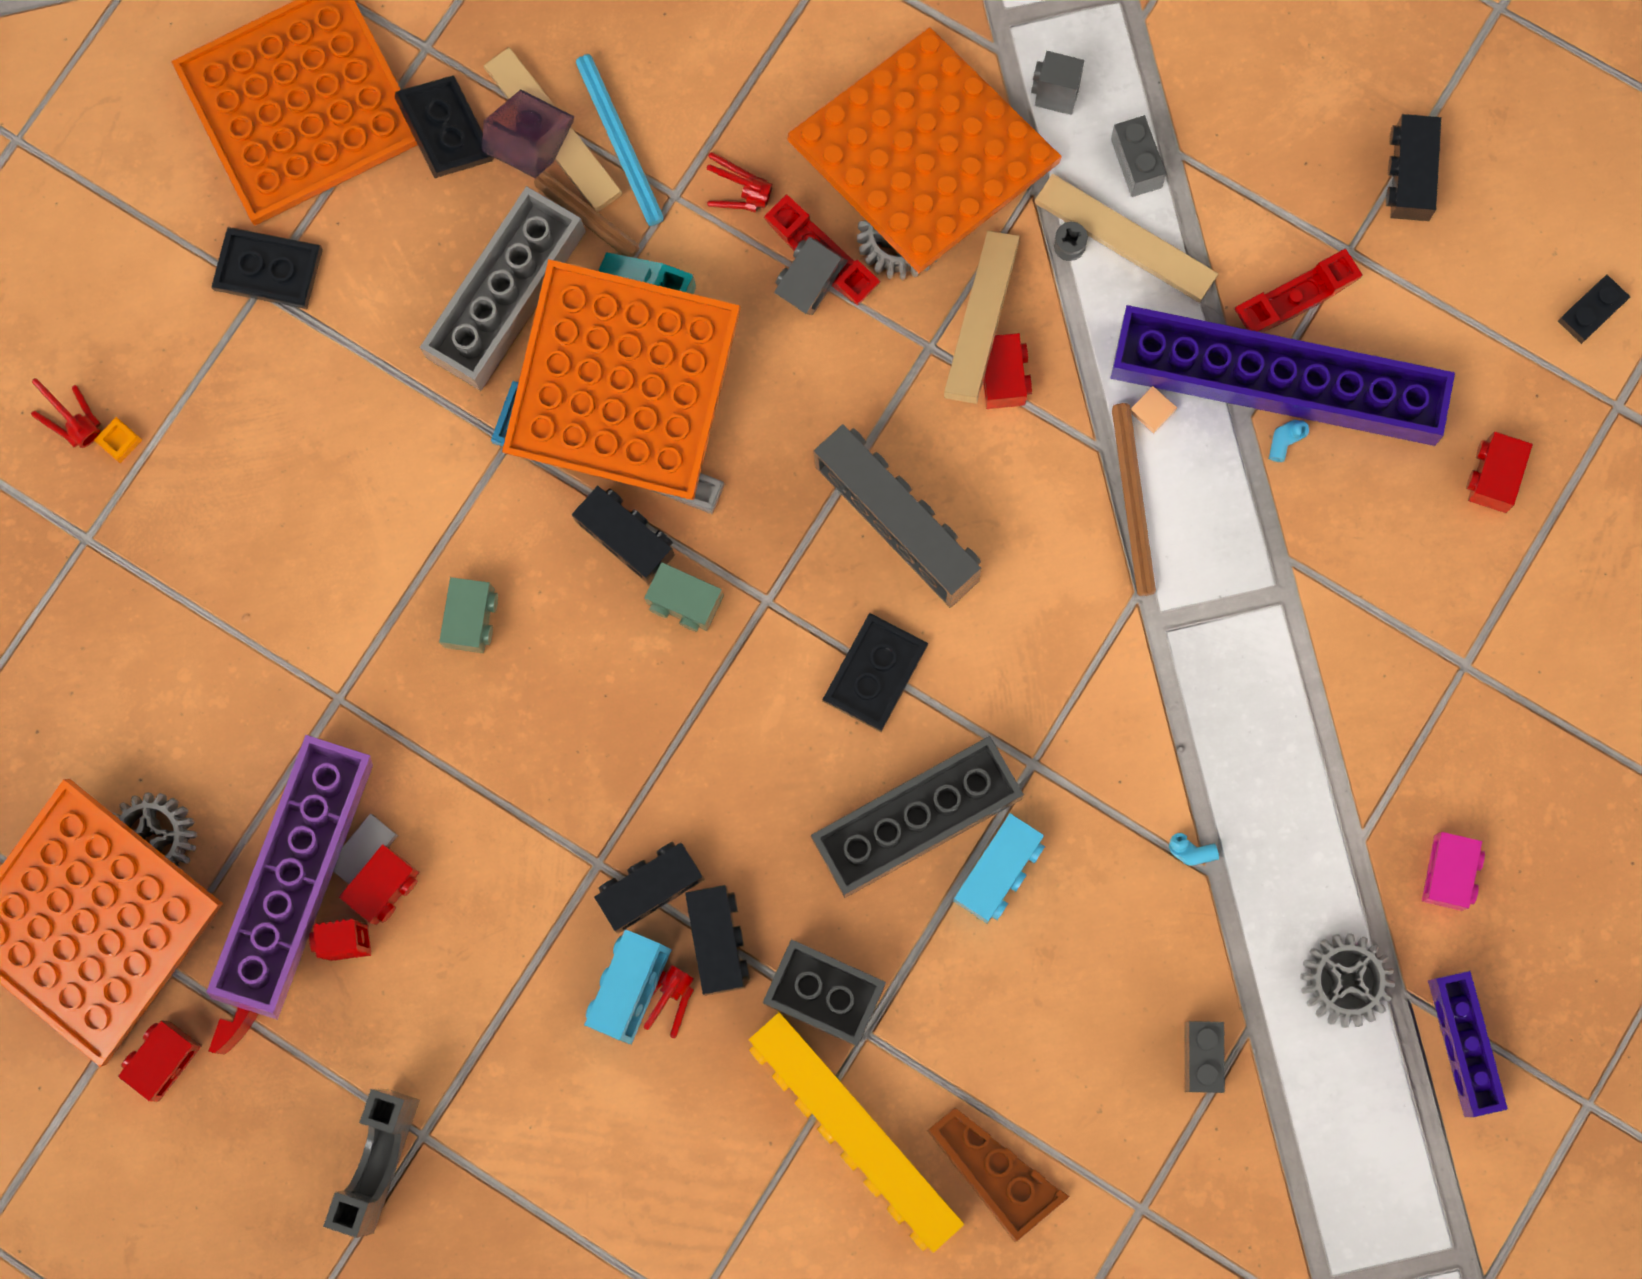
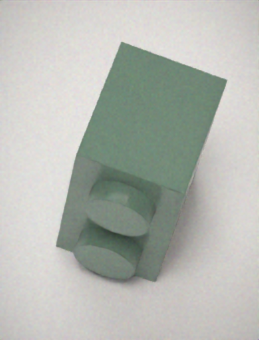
[644,562,724,632]
[439,577,498,653]

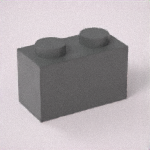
[1031,51,1085,115]
[1111,115,1166,197]
[774,237,848,315]
[1184,1021,1225,1093]

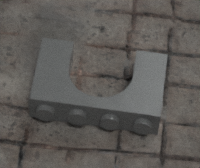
[323,1089,420,1238]

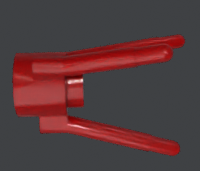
[707,152,773,213]
[31,378,101,448]
[644,965,694,1038]

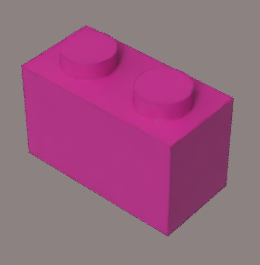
[1421,832,1485,911]

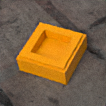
[94,417,142,464]

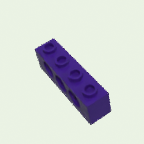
[1428,971,1508,1117]

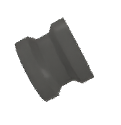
[1054,221,1088,261]

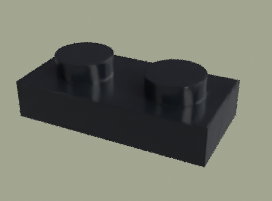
[1558,274,1631,344]

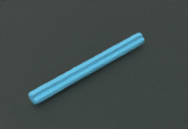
[576,54,664,226]

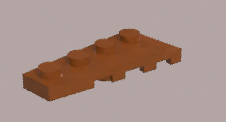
[927,1108,1069,1242]

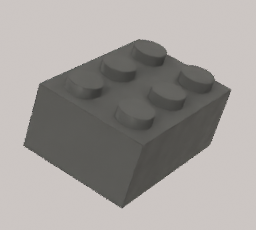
[763,939,886,1047]

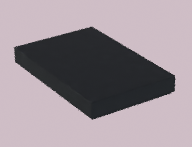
[394,75,494,178]
[211,227,323,309]
[822,613,928,733]

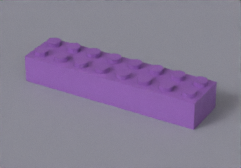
[206,735,373,1020]

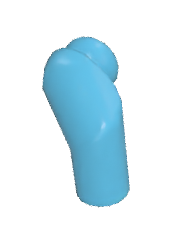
[1269,419,1309,462]
[1169,833,1219,866]

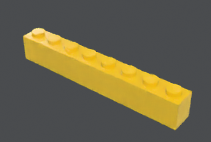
[748,1012,965,1253]

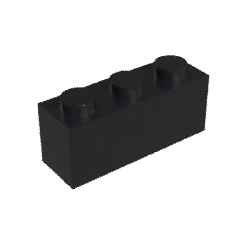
[1386,114,1441,221]
[571,485,675,585]
[594,842,705,934]
[685,885,750,996]

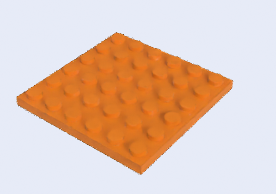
[171,0,418,226]
[787,27,1062,273]
[502,259,741,500]
[0,779,223,1067]

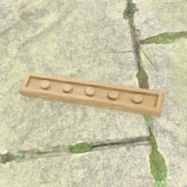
[483,47,622,212]
[1035,173,1218,303]
[944,231,1019,404]

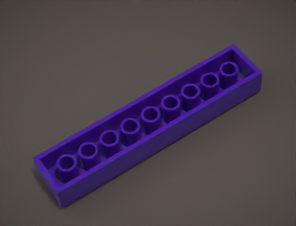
[1110,305,1455,446]

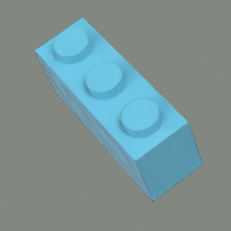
[953,813,1045,923]
[584,929,672,1045]

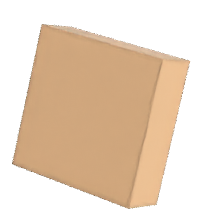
[1131,386,1177,434]

